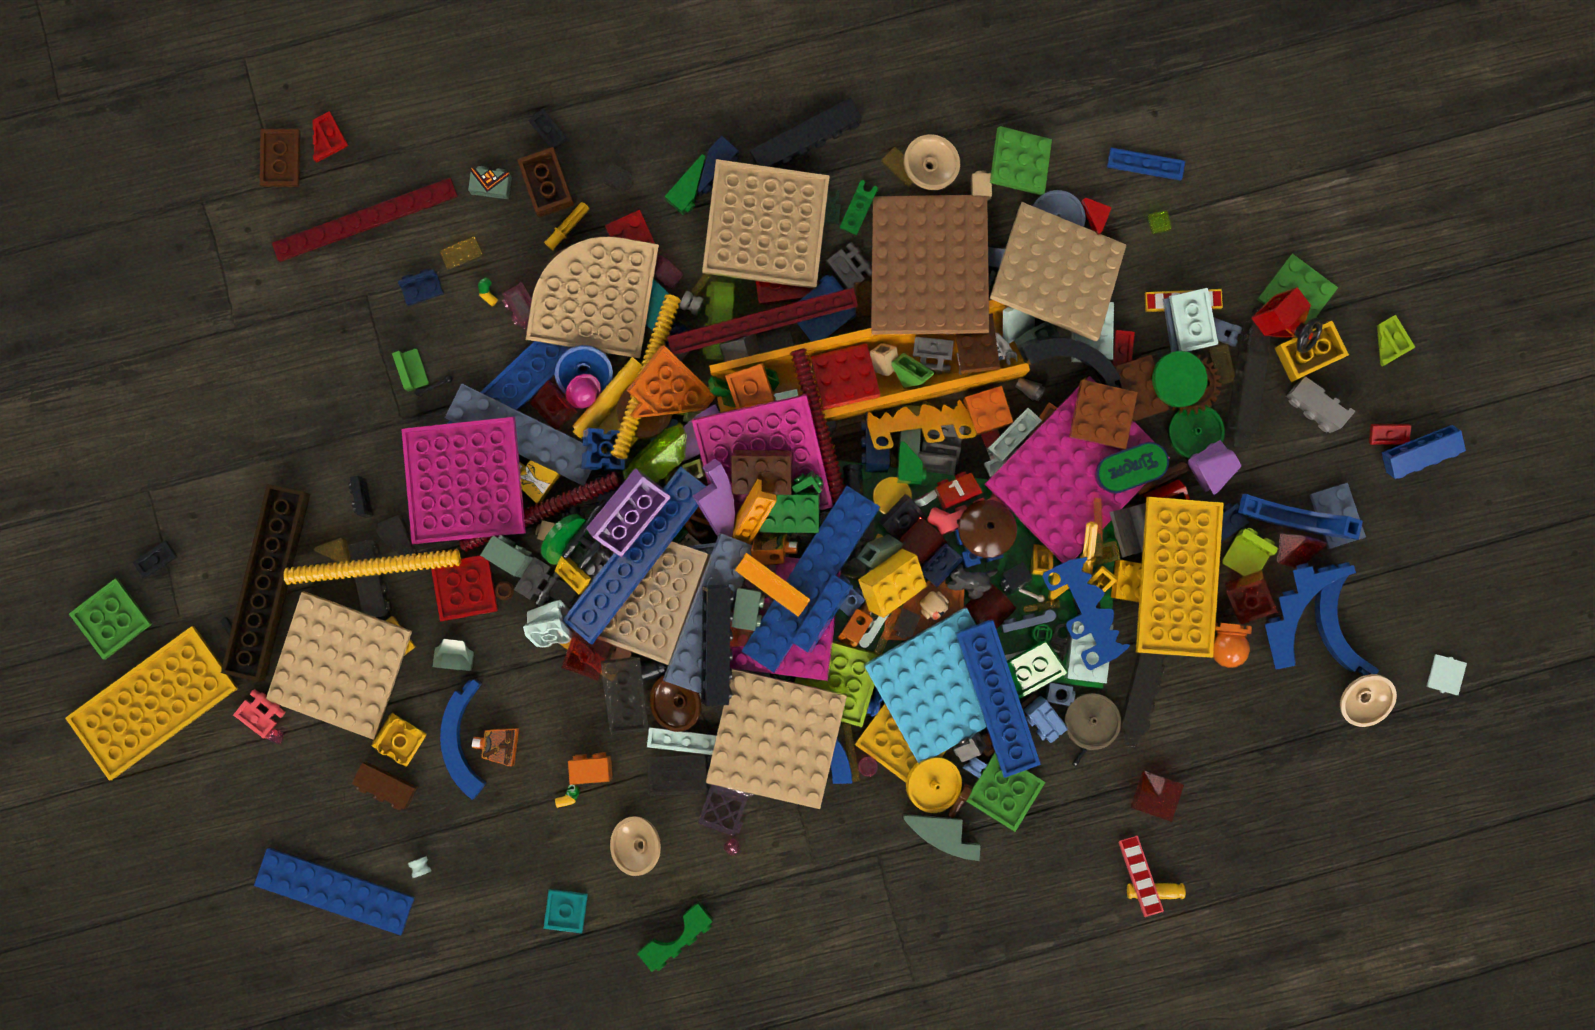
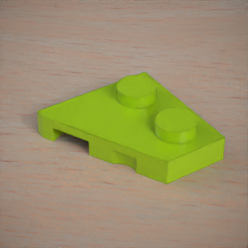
[1377,315,1415,366]

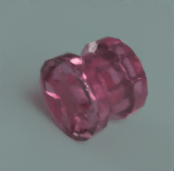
[858,756,878,776]

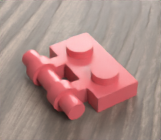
[233,689,286,739]

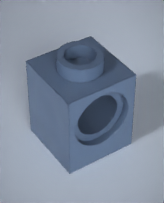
[1045,683,1075,706]

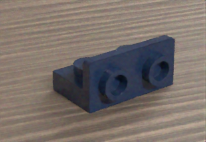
[398,268,444,306]
[1221,502,1249,542]
[921,543,964,587]

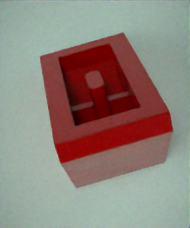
[1081,198,1112,235]

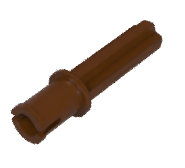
[1137,462,1189,496]

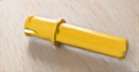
[544,202,590,250]
[1080,521,1098,575]

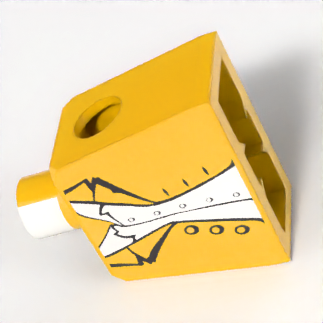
[519,460,561,505]

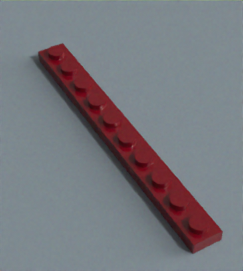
[272,178,458,262]
[667,287,858,355]

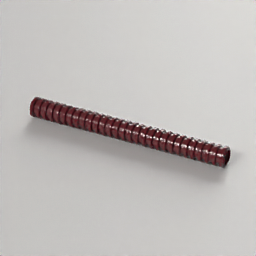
[790,348,846,503]
[459,471,622,552]

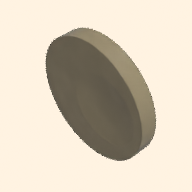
[1064,693,1121,750]

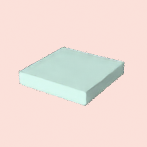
[1003,307,1035,344]

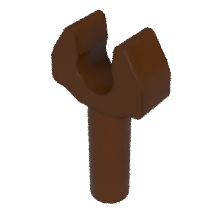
[948,784,973,818]

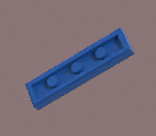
[1107,148,1185,181]

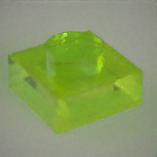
[1147,211,1172,234]

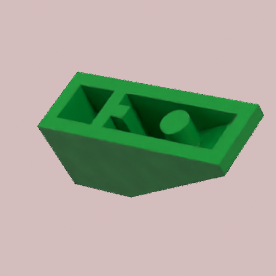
[665,154,706,215]

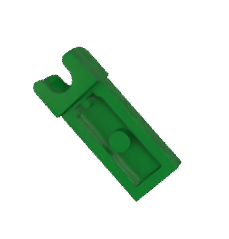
[839,180,878,236]

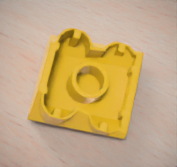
[372,713,427,767]

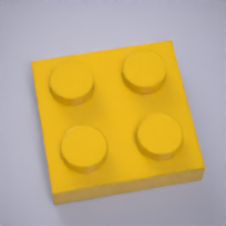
[1111,559,1142,602]

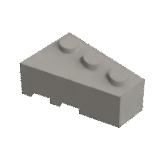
[1286,376,1355,433]

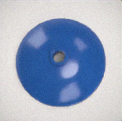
[555,345,613,393]

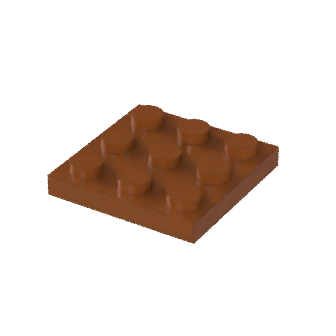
[1069,380,1138,449]

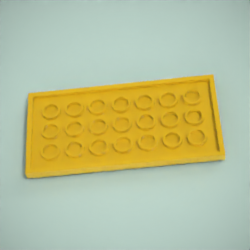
[1136,497,1224,658]
[65,626,238,781]

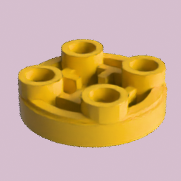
[873,477,912,515]

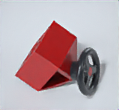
[1252,287,1323,353]

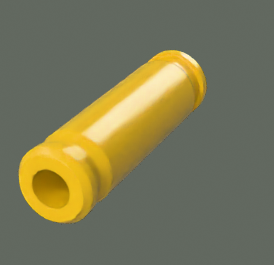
[1127,883,1186,899]

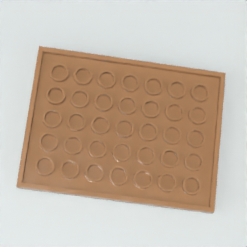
[871,195,989,335]

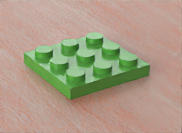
[990,126,1052,195]
[1257,253,1338,325]
[69,578,152,660]
[966,752,1045,832]

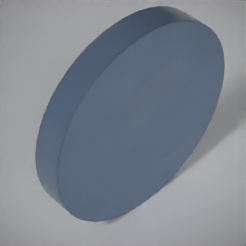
[1033,190,1085,227]

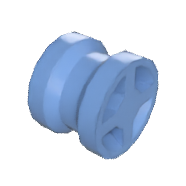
[963,757,987,778]

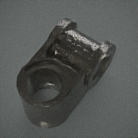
[1049,623,1071,662]

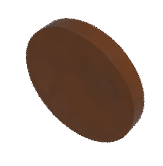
[617,391,673,439]

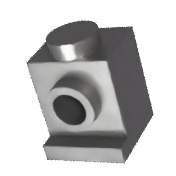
[953,732,986,762]

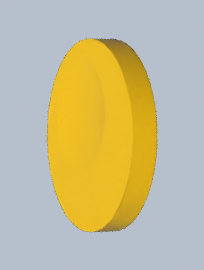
[906,756,962,813]

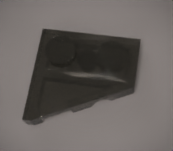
[756,329,794,354]

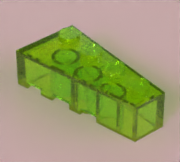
[703,280,736,360]

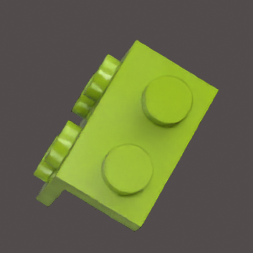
[1222,528,1279,581]

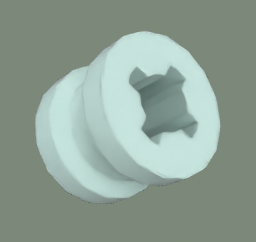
[408,856,431,878]

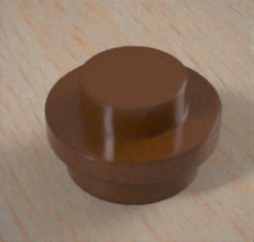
[495,581,515,600]

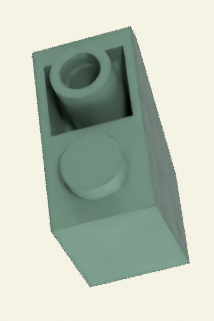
[857,534,903,570]

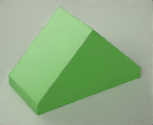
[891,353,934,388]

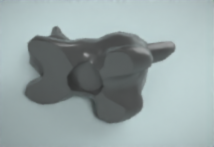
[947,564,998,599]

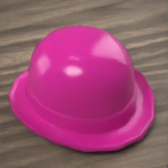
[565,374,601,409]

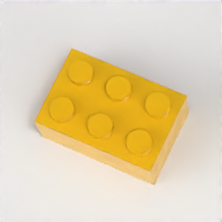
[1275,321,1349,382]
[858,549,927,618]

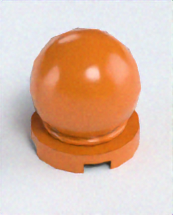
[1213,623,1252,668]

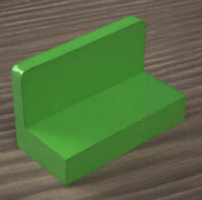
[392,349,429,392]

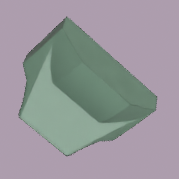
[432,639,474,671]

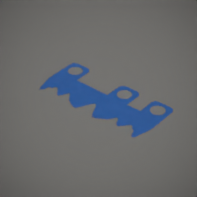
[1043,557,1130,670]

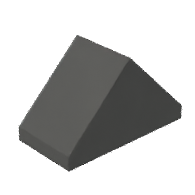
[719,334,760,362]

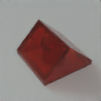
[530,380,578,430]
[899,518,948,568]
[1277,534,1327,568]
[964,583,1017,629]

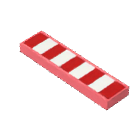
[1118,836,1164,917]

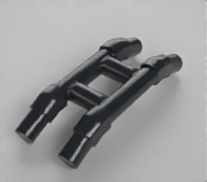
[562,499,607,570]

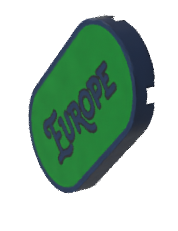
[1095,442,1169,494]

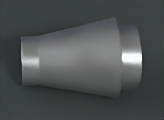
[1015,377,1045,401]

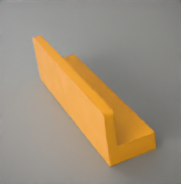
[732,479,777,544]
[735,553,810,617]

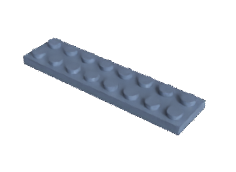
[445,384,592,486]
[663,533,752,693]

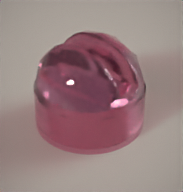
[266,729,284,745]
[723,838,741,856]

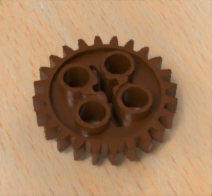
[1172,354,1222,415]

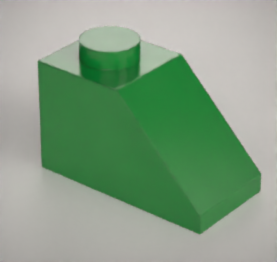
[897,441,926,484]

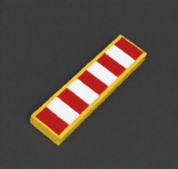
[1145,289,1223,312]

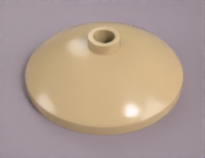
[904,135,960,190]
[1340,674,1397,727]
[610,816,661,876]

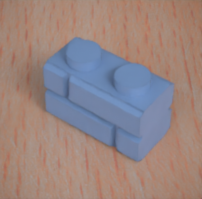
[1023,696,1068,743]

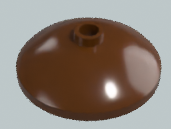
[958,500,1017,558]
[650,676,701,732]

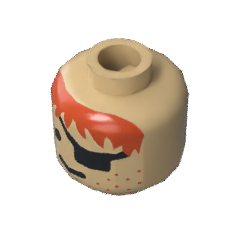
[920,591,949,620]

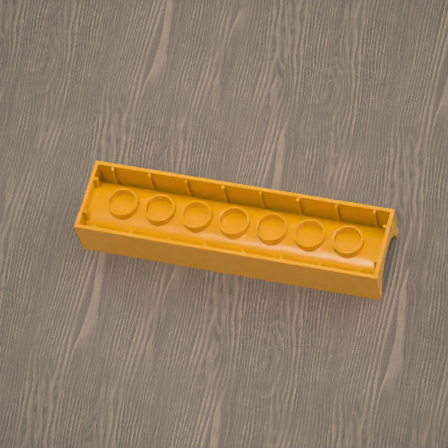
[709,300,1030,422]

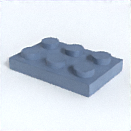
[1310,483,1366,549]

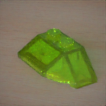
[623,423,687,483]

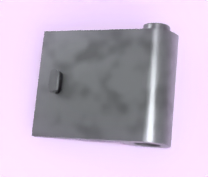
[1110,503,1146,557]

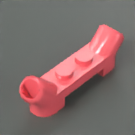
[927,492,1005,536]

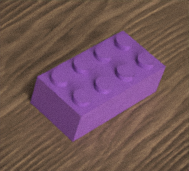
[586,468,671,557]

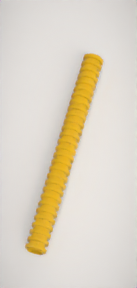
[611,294,681,459]
[284,549,461,585]

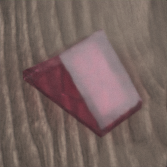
[654,254,683,289]

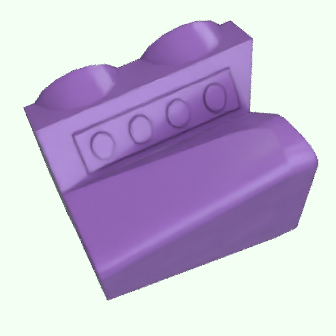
[1188,440,1241,495]

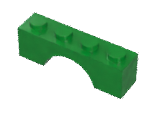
[637,901,713,972]

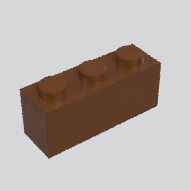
[352,761,418,810]

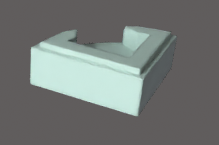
[914,490,937,507]

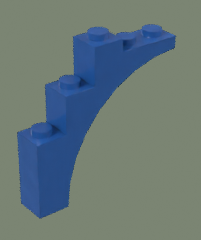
[1265,562,1356,669]

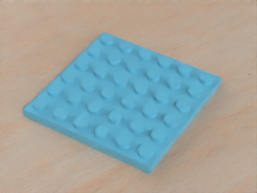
[864,607,986,763]

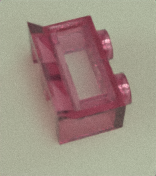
[502,281,532,329]

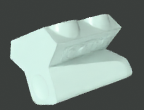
[523,600,574,647]

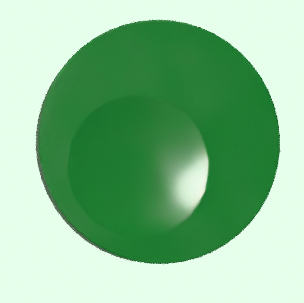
[1152,351,1207,407]
[1168,406,1225,459]
[541,514,589,565]

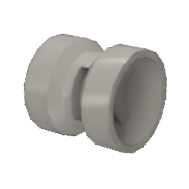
[679,291,704,316]

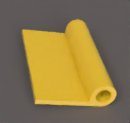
[572,357,643,454]

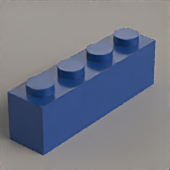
[1382,425,1466,479]
[791,575,853,652]

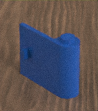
[797,275,861,342]

